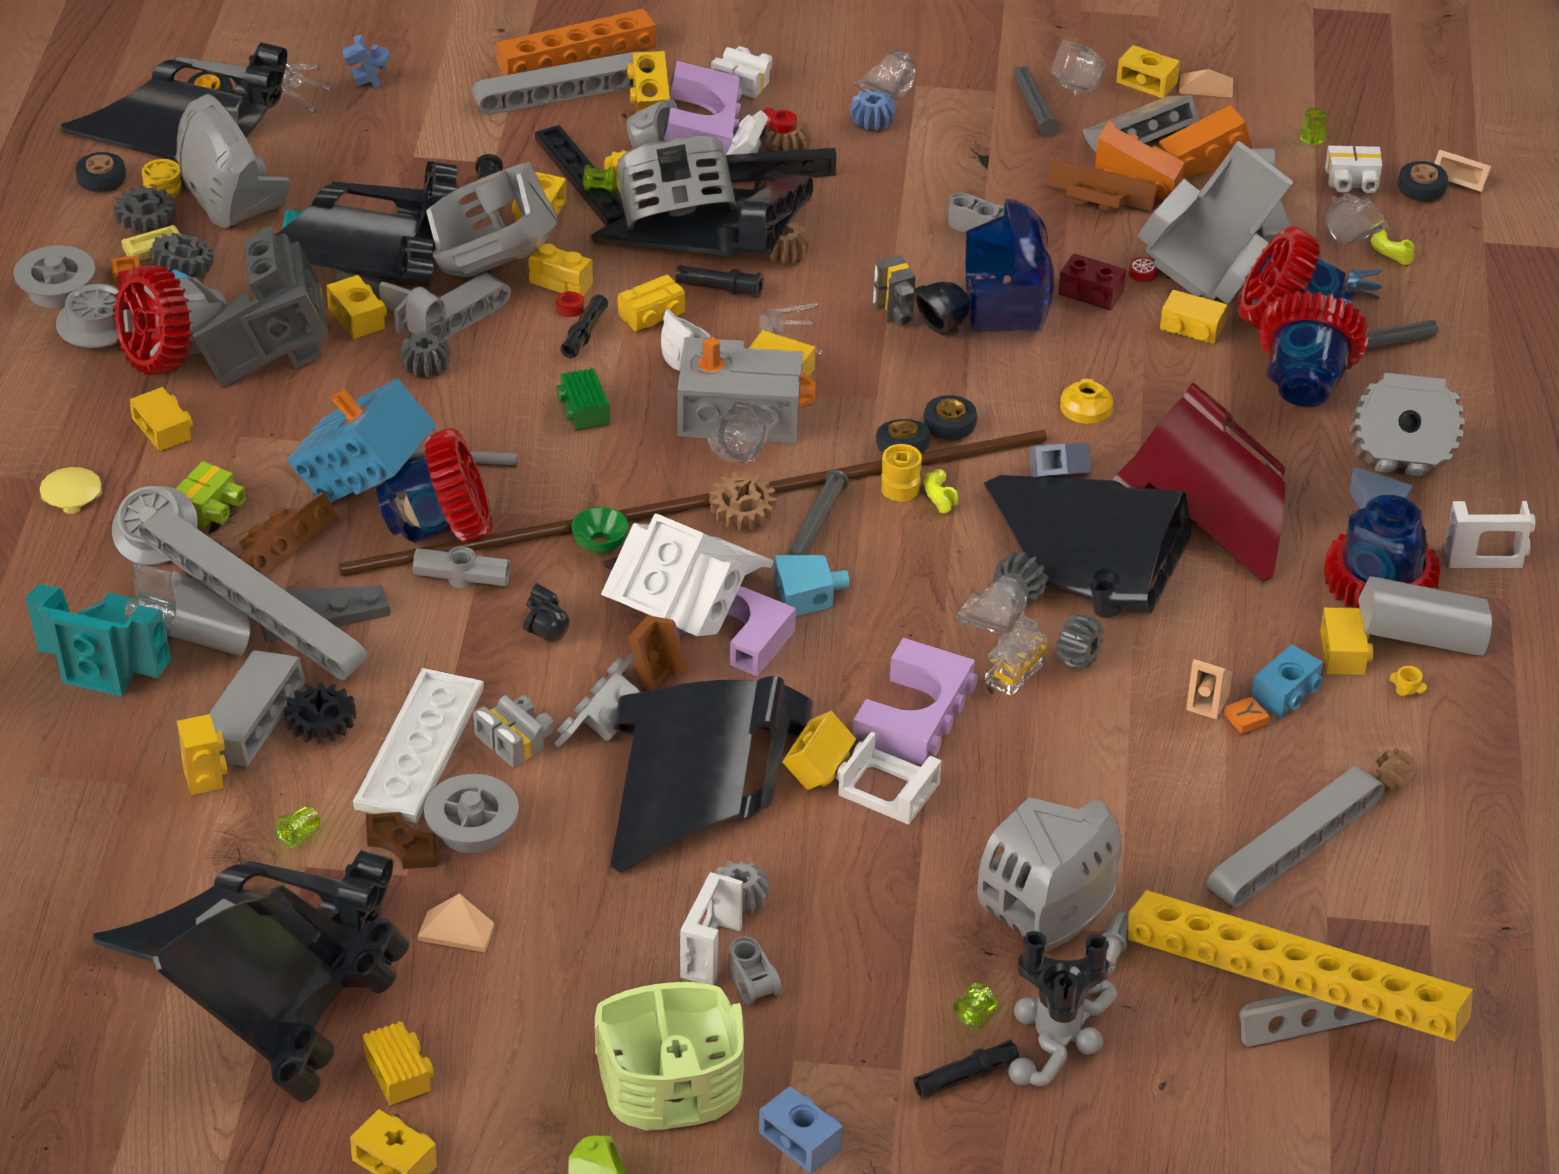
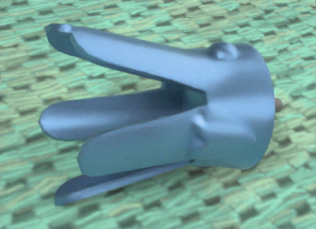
[1339,269,1383,298]

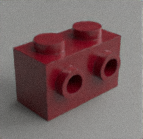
[1058,253,1126,310]

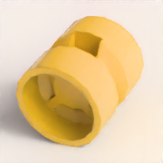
[881,444,922,502]

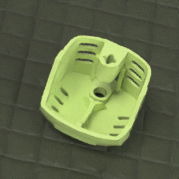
[595,982,744,1131]

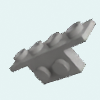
[553,653,640,748]

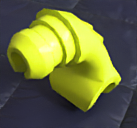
[1370,230,1415,265]
[924,469,958,514]

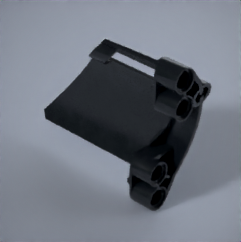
[61,42,288,165]
[275,161,458,286]
[610,676,813,873]
[93,849,394,962]
[153,885,410,1102]

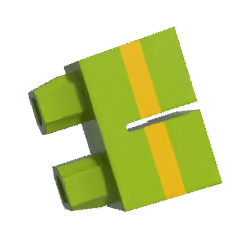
[176,461,246,529]

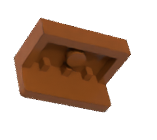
[627,615,688,691]

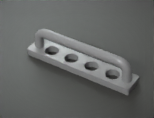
[1239,992,1379,1047]

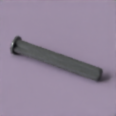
[1014,66,1060,137]
[1340,320,1438,349]
[788,470,849,555]

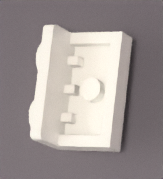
[726,110,768,155]

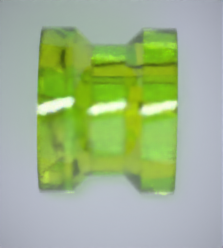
[953,982,998,1028]

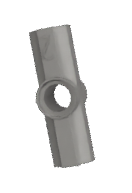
[412,546,511,588]

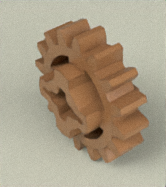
[709,471,776,531]

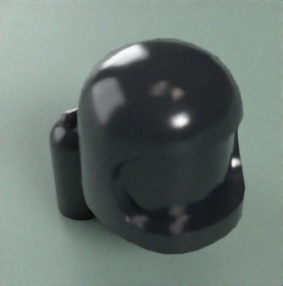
[523,583,570,642]

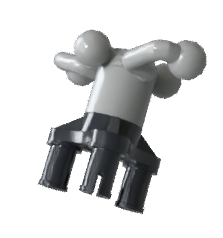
[1008,931,1118,1087]

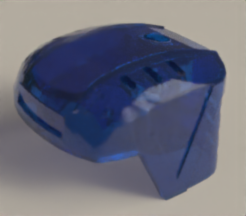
[965,199,1054,332]

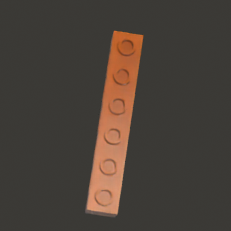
[496,8,656,76]

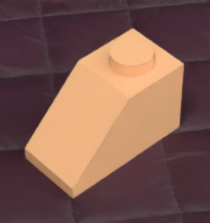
[1186,659,1233,720]

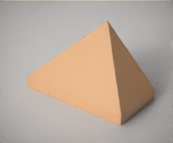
[1179,69,1233,98]
[1435,150,1492,193]
[418,893,494,953]

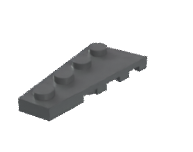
[260,586,390,642]

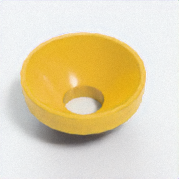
[1060,379,1114,424]

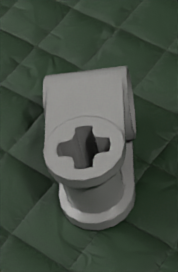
[728,936,782,1006]

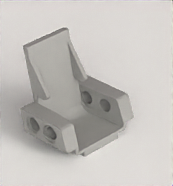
[1137,141,1293,305]

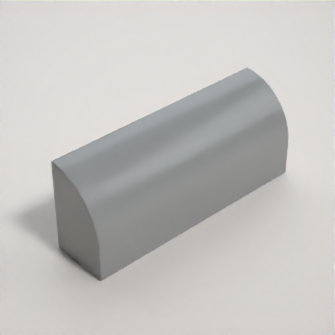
[1083,95,1199,152]
[1358,576,1492,656]
[209,650,306,767]

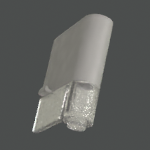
[124,562,250,656]

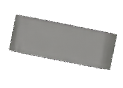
[948,193,1024,248]

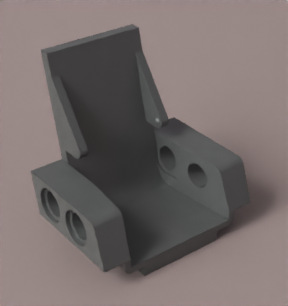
[193,226,329,388]

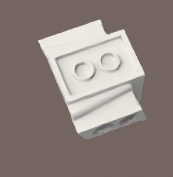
[601,513,774,636]

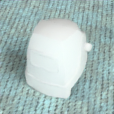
[661,309,711,371]

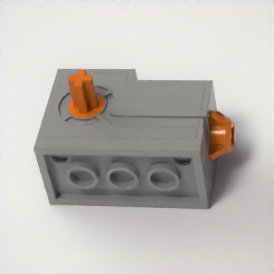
[677,337,816,443]

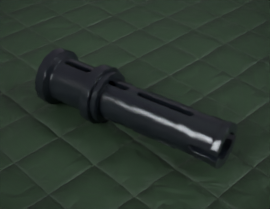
[676,265,764,298]

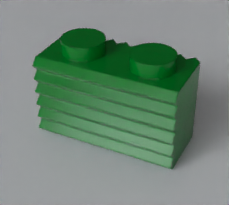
[556,367,610,430]

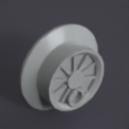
[13,245,95,308]
[56,284,119,348]
[112,486,198,566]
[424,774,519,853]

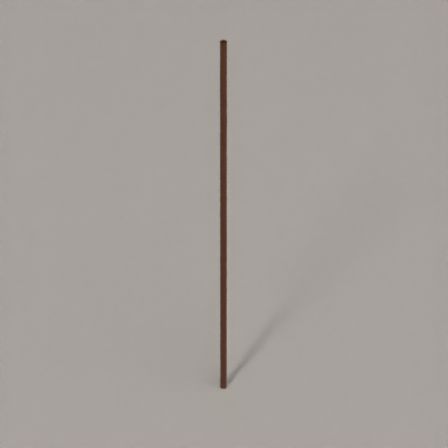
[339,430,1047,576]

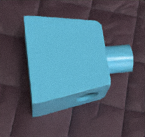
[774,555,850,616]

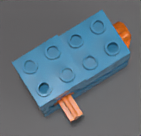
[286,378,436,503]

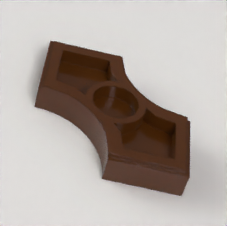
[366,812,437,869]

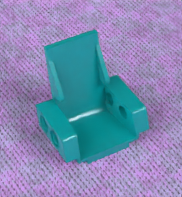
[25,584,172,697]

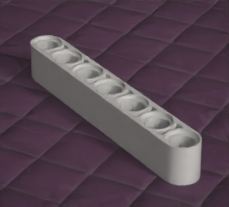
[472,51,652,115]
[1206,766,1385,908]

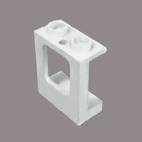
[1444,501,1535,568]
[836,732,942,825]
[680,872,743,985]

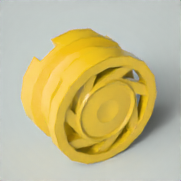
[142,159,182,198]

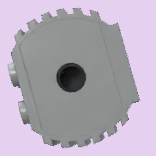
[1350,372,1465,476]

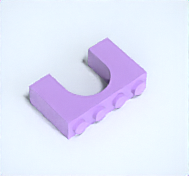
[663,61,742,154]
[647,586,796,677]
[853,638,978,765]

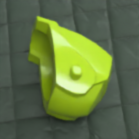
[569,1135,627,1174]

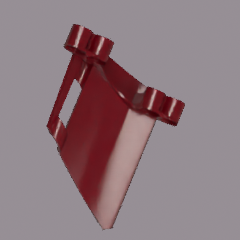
[1112,383,1285,581]

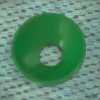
[572,507,628,554]

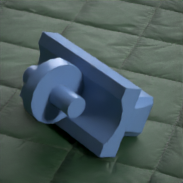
[342,34,391,89]

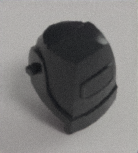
[914,282,970,335]

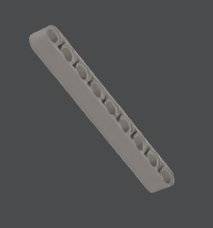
[138,507,368,681]

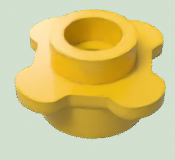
[1390,666,1427,696]

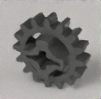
[113,185,176,233]
[150,233,214,276]

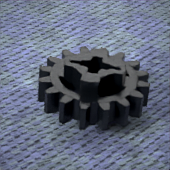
[284,683,356,744]

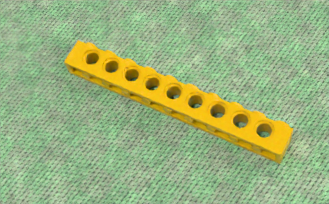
[1128,890,1473,1041]

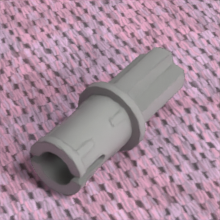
[1102,912,1128,974]

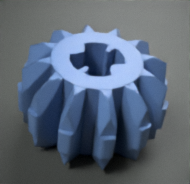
[850,89,896,132]

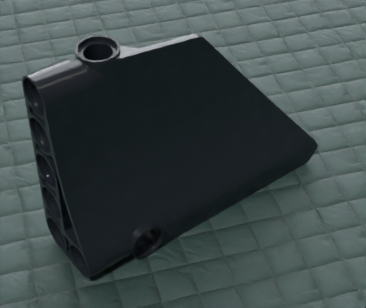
[591,170,814,256]

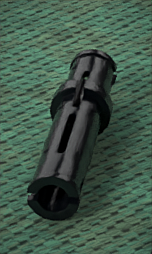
[561,294,609,358]
[913,1039,1019,1099]

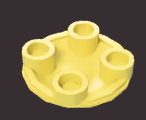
[40,467,102,514]

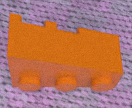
[1159,105,1252,178]
[1095,120,1185,200]

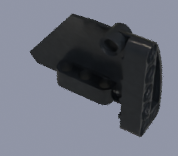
[984,475,1192,618]

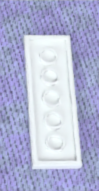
[353,668,484,823]

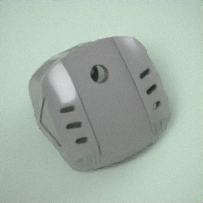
[177,94,290,228]
[617,134,737,230]
[426,162,559,277]
[977,797,1122,954]

